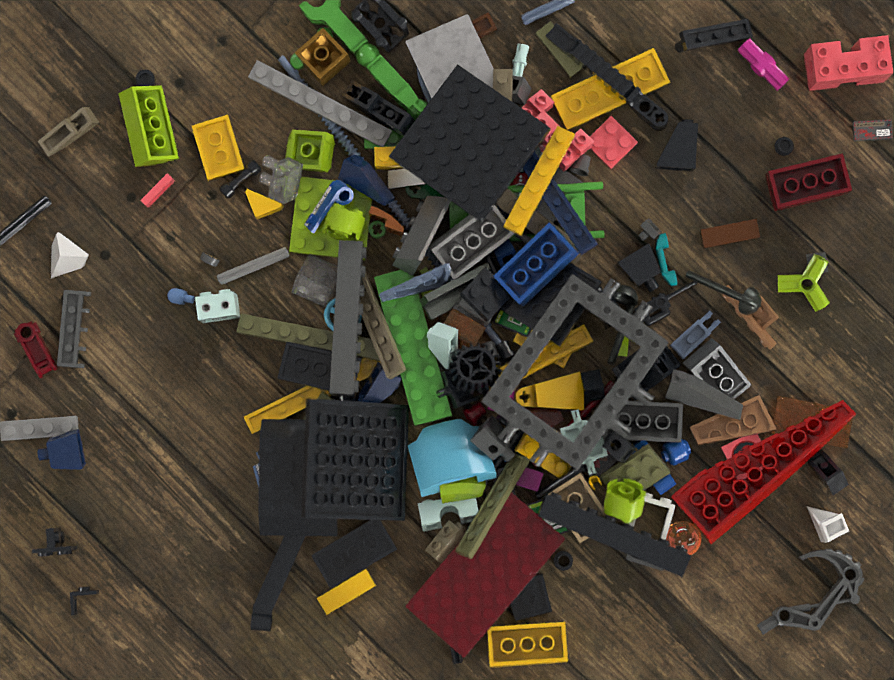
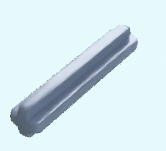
[521,0,575,25]

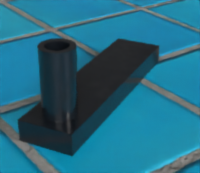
[675,19,753,53]

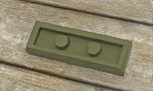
[536,21,583,78]

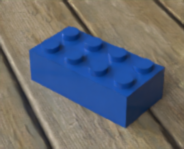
[494,222,579,306]

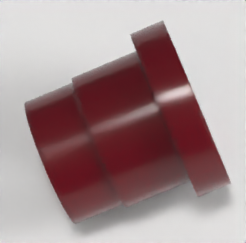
[463,402,487,426]

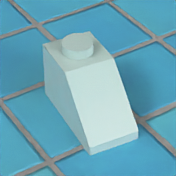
[427,322,458,369]

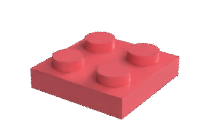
[590,116,638,170]

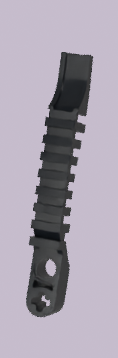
[545,23,668,131]

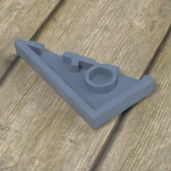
[379,263,452,302]

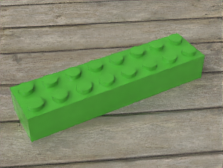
[374,270,452,426]

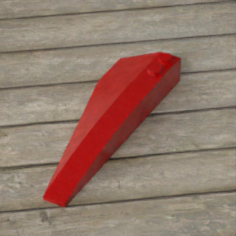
[671,400,856,544]

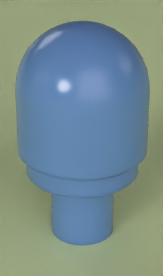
[167,288,194,305]

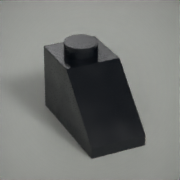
[807,449,849,495]

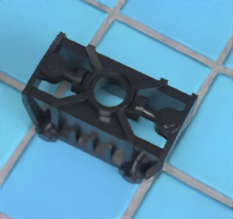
[350,0,409,53]

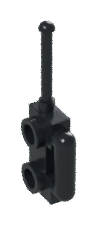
[634,281,698,326]

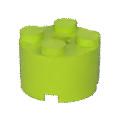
[322,204,365,241]
[604,479,646,523]

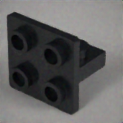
[32,527,77,557]

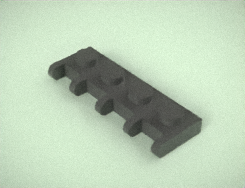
[57,290,91,368]

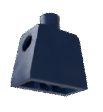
[38,429,86,469]

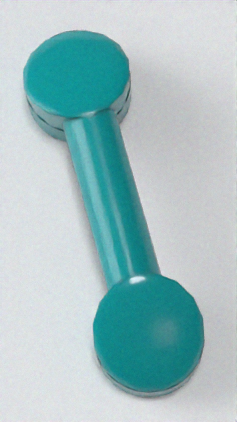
[655,233,677,286]

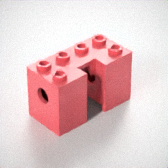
[804,35,893,91]

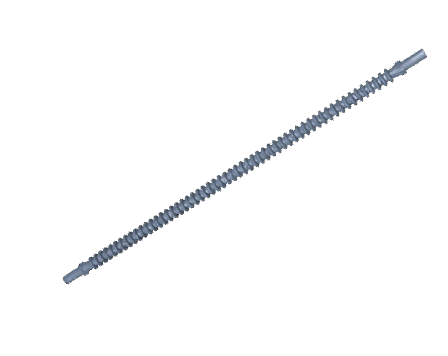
[278,55,502,346]

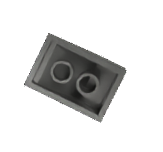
[683,338,751,400]

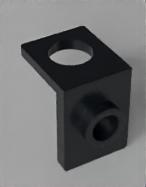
[70,587,99,616]

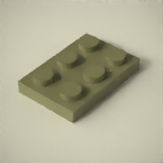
[600,444,670,490]

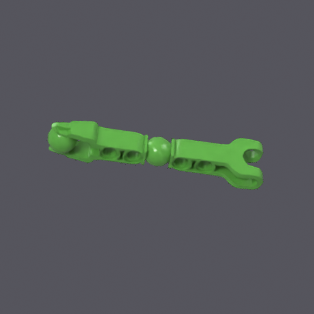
[299,0,428,120]

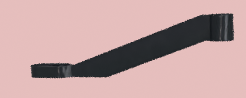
[251,536,305,631]

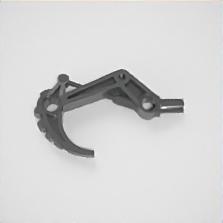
[757,549,864,635]

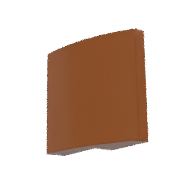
[369,206,405,237]

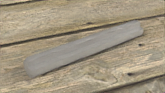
[217,247,289,285]

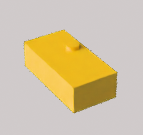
[487,622,568,668]

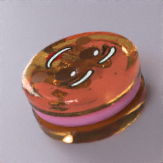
[666,521,701,555]

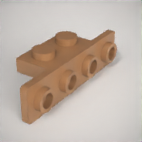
[722,285,779,350]

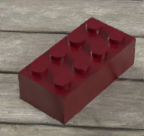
[765,153,852,211]

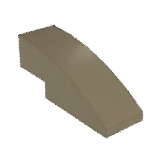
[38,107,99,157]

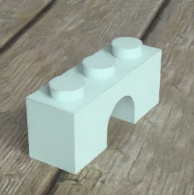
[418,498,478,532]

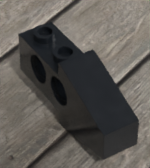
[342,80,415,136]

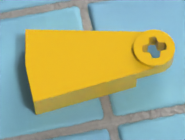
[514,372,584,411]

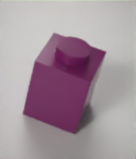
[516,468,543,492]

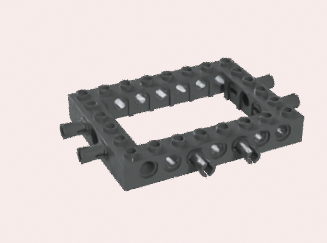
[482,274,669,470]

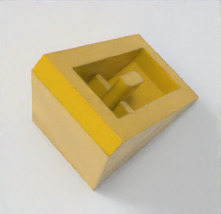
[245,189,284,220]

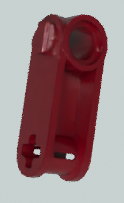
[14,321,58,379]

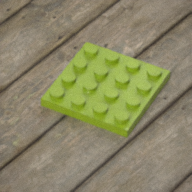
[289,176,372,261]

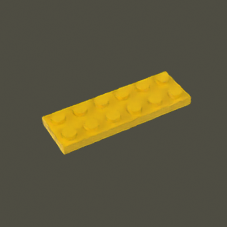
[550,48,670,130]

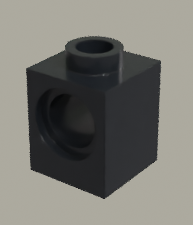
[580,369,605,402]
[602,431,637,463]

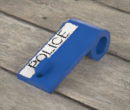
[304,180,354,234]

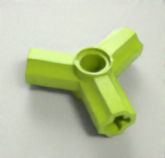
[778,254,830,312]

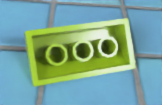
[118,86,179,167]

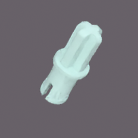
[512,44,529,77]

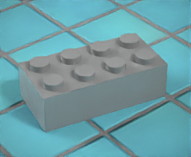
[429,206,515,280]

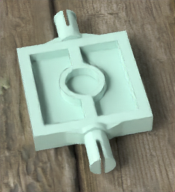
[560,409,608,475]

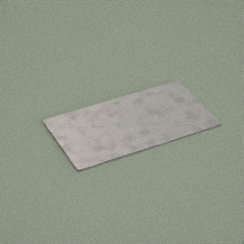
[406,15,493,98]

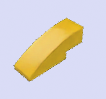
[317,569,376,615]

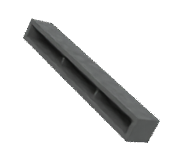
[329,240,367,397]

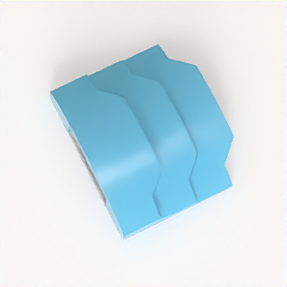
[408,419,497,497]

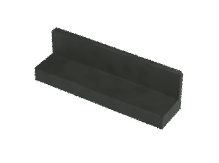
[419,263,491,320]

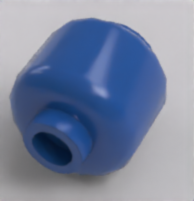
[661,439,691,466]

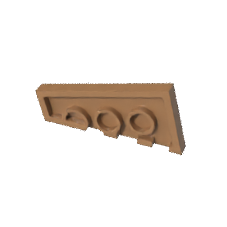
[689,395,776,445]

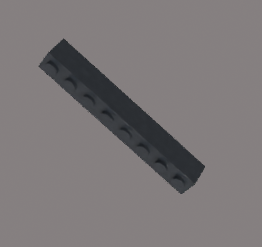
[537,492,691,577]

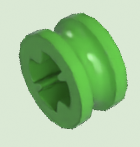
[369,221,386,239]

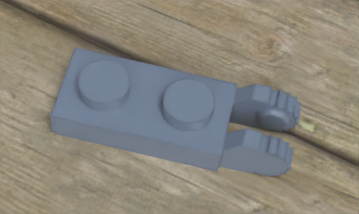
[670,311,721,360]

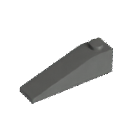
[665,369,743,420]

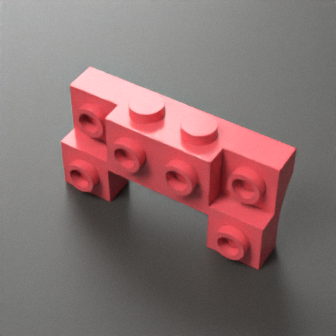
[521,89,594,172]

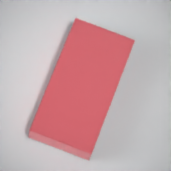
[140,173,174,207]

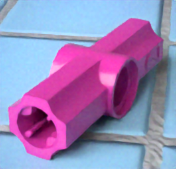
[737,38,789,91]

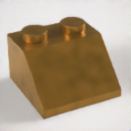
[295,28,351,86]

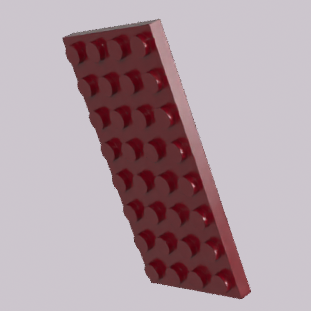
[405,492,565,658]

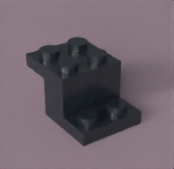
[612,345,681,400]

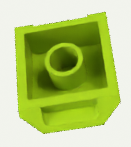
[285,130,335,173]
[439,476,486,504]

